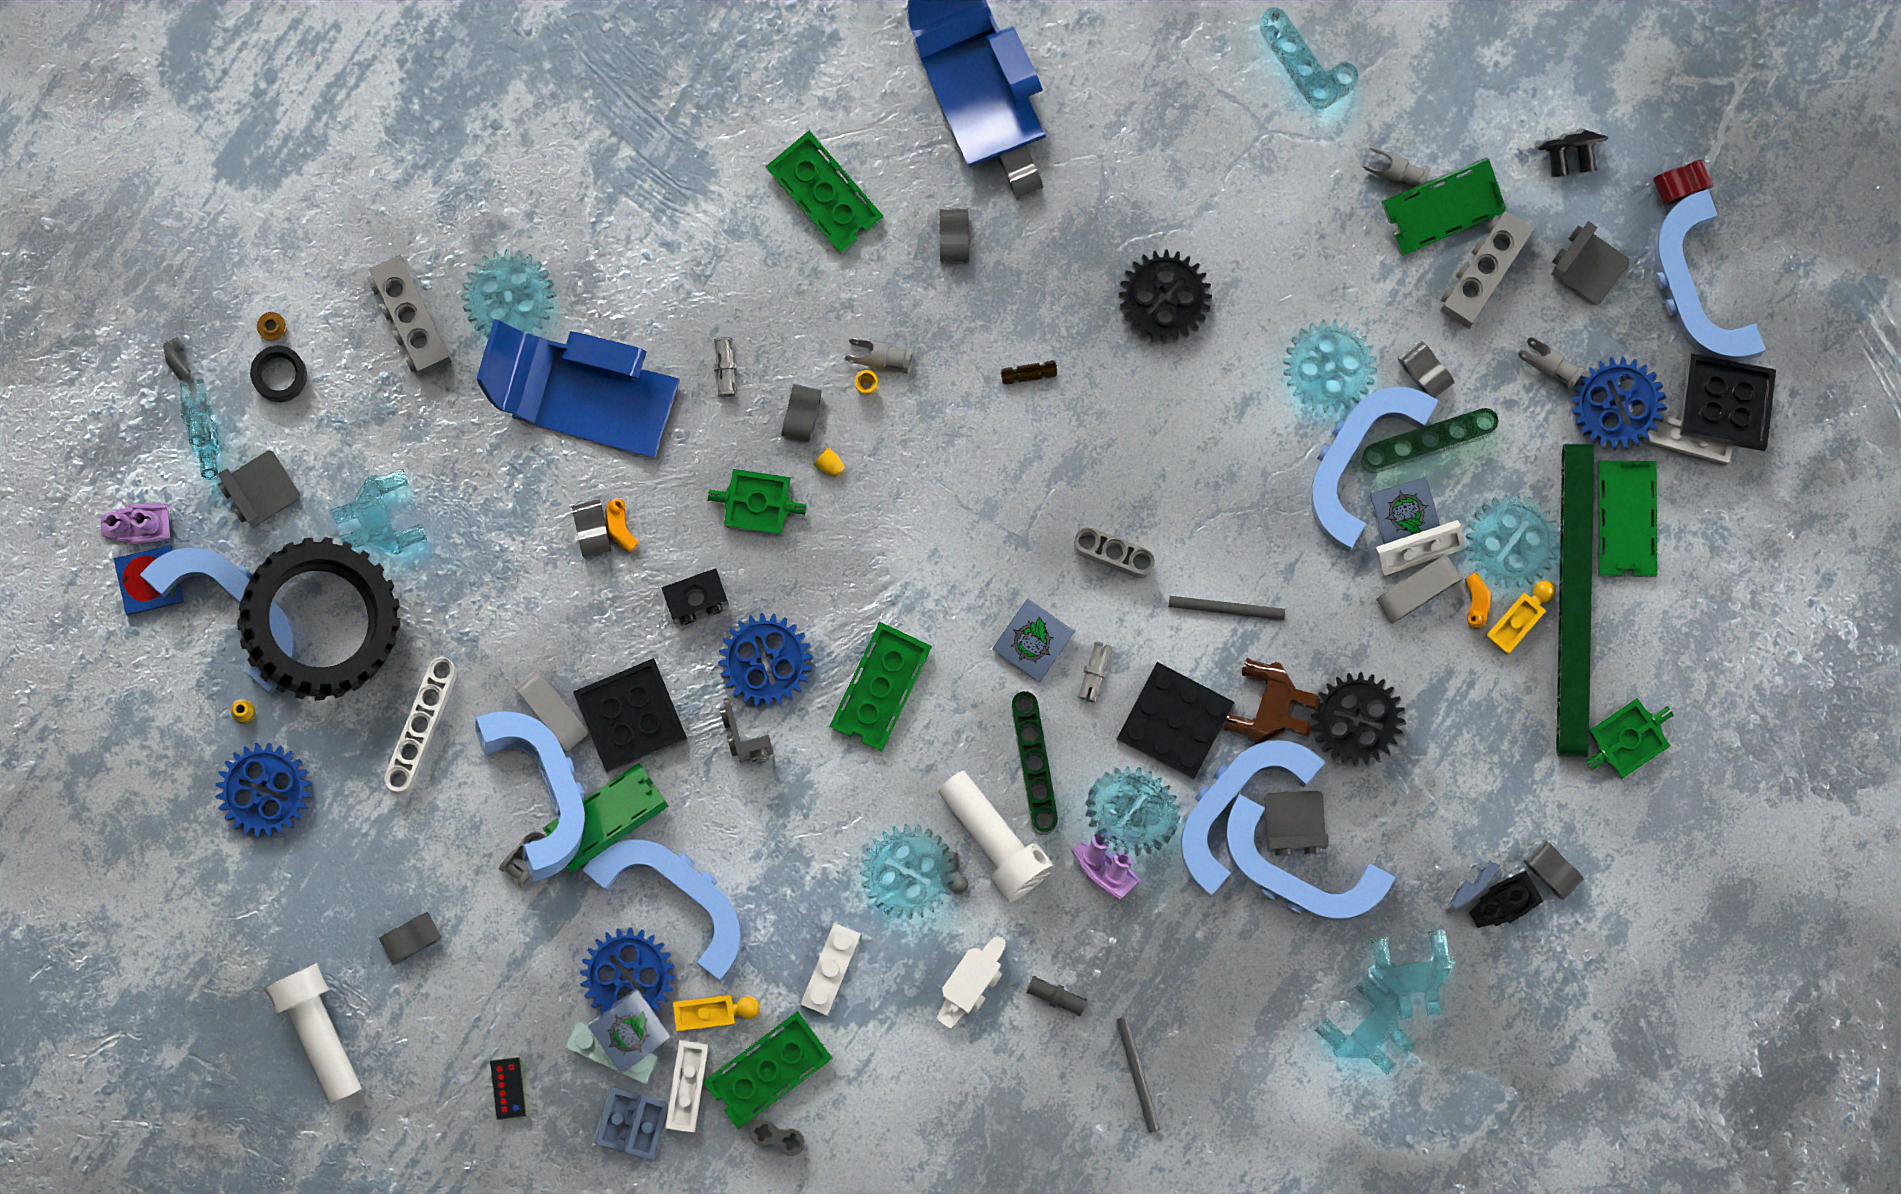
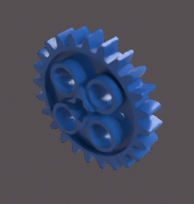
[1572,357,1667,451]
[718,613,813,708]
[215,743,312,838]
[580,927,676,1015]

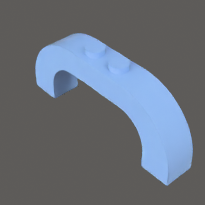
[1655,189,1766,362]
[1310,387,1438,552]
[140,547,295,696]
[475,712,585,882]
[1181,740,1325,898]
[1225,794,1395,921]
[582,839,741,982]

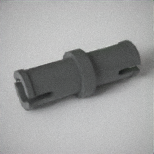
[1026,976,1087,1016]

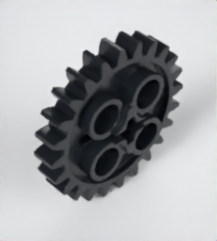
[1118,249,1212,344]
[1311,672,1406,767]

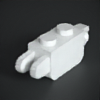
[936,936,1006,1029]

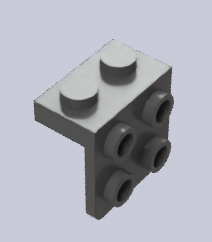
[1551,221,1629,305]
[217,450,300,528]
[719,698,774,764]
[1264,791,1329,856]

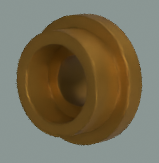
[257,312,286,341]

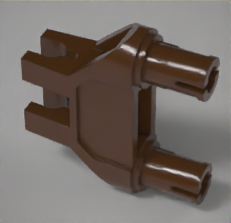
[1224,658,1321,744]

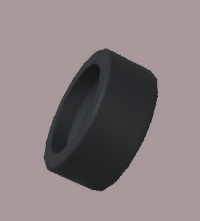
[250,345,307,403]

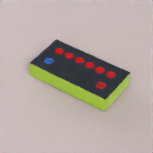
[490,1057,527,1120]

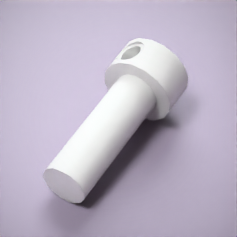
[938,771,1055,903]
[264,963,362,1104]

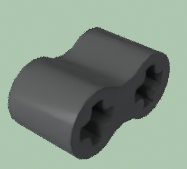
[998,145,1043,199]
[940,208,969,262]
[1398,341,1455,398]
[781,384,822,443]
[571,498,611,557]
[1524,840,1584,900]
[379,912,442,965]
[750,1119,805,1156]

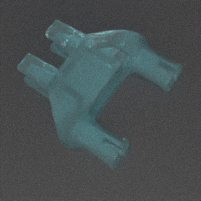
[179,379,220,480]
[330,469,427,555]
[1370,930,1456,1020]
[1314,974,1416,1074]

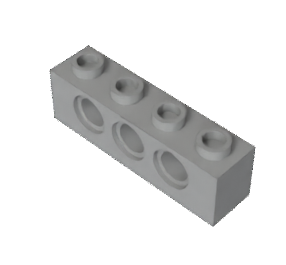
[1440,210,1534,329]
[368,255,452,377]

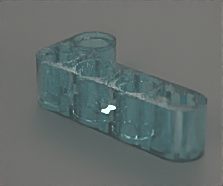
[1260,7,1358,109]

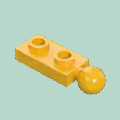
[1485,580,1556,655]
[673,995,760,1032]

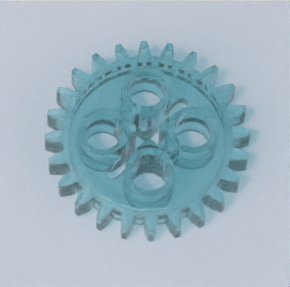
[461,249,556,338]
[1283,319,1377,413]
[1465,494,1561,588]
[1085,766,1180,856]
[860,824,956,920]

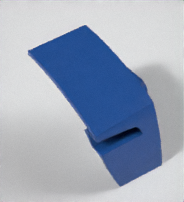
[907,0,1046,167]
[476,319,680,458]

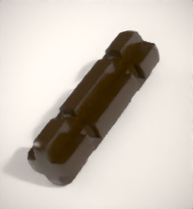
[1001,360,1058,385]

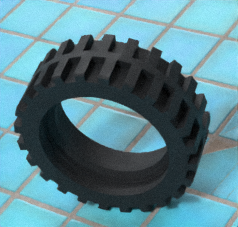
[237,537,401,701]

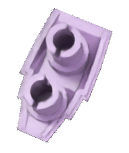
[101,504,170,545]
[1071,833,1141,901]

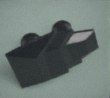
[1535,128,1608,177]
[1469,871,1543,928]

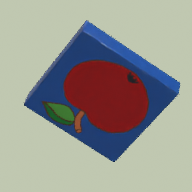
[113,545,184,616]

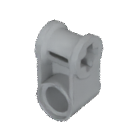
[499,831,547,888]

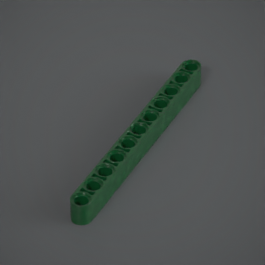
[1556,444,1594,758]

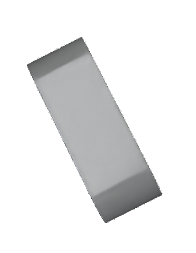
[1074,527,1155,578]
[1376,555,1462,624]
[514,669,590,752]

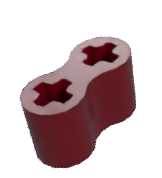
[1653,159,1714,206]

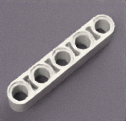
[384,657,457,795]

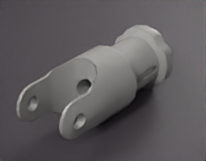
[1363,148,1431,187]
[1518,337,1585,390]
[845,338,913,374]

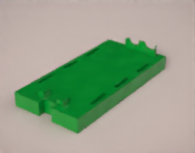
[765,130,884,254]
[1381,157,1507,255]
[1597,460,1657,577]
[829,621,932,752]
[542,763,669,873]
[703,1011,833,1130]

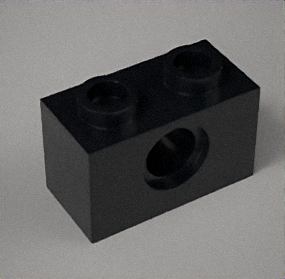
[661,568,729,626]

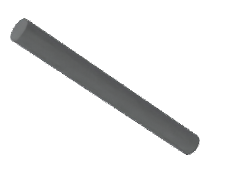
[1168,595,1285,620]
[1116,1016,1160,1133]

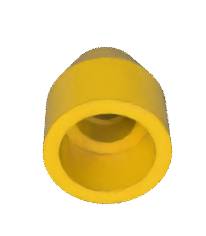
[855,370,878,396]
[813,447,845,478]
[230,699,256,724]

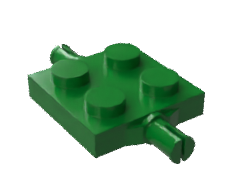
[708,469,807,536]
[1585,698,1674,779]

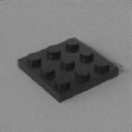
[1679,353,1776,451]
[573,658,688,773]
[1116,662,1234,780]

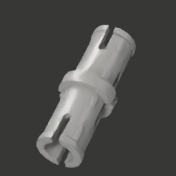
[714,337,737,397]
[1077,642,1113,703]

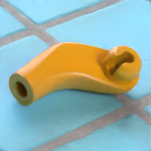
[605,498,639,554]
[1465,572,1492,629]

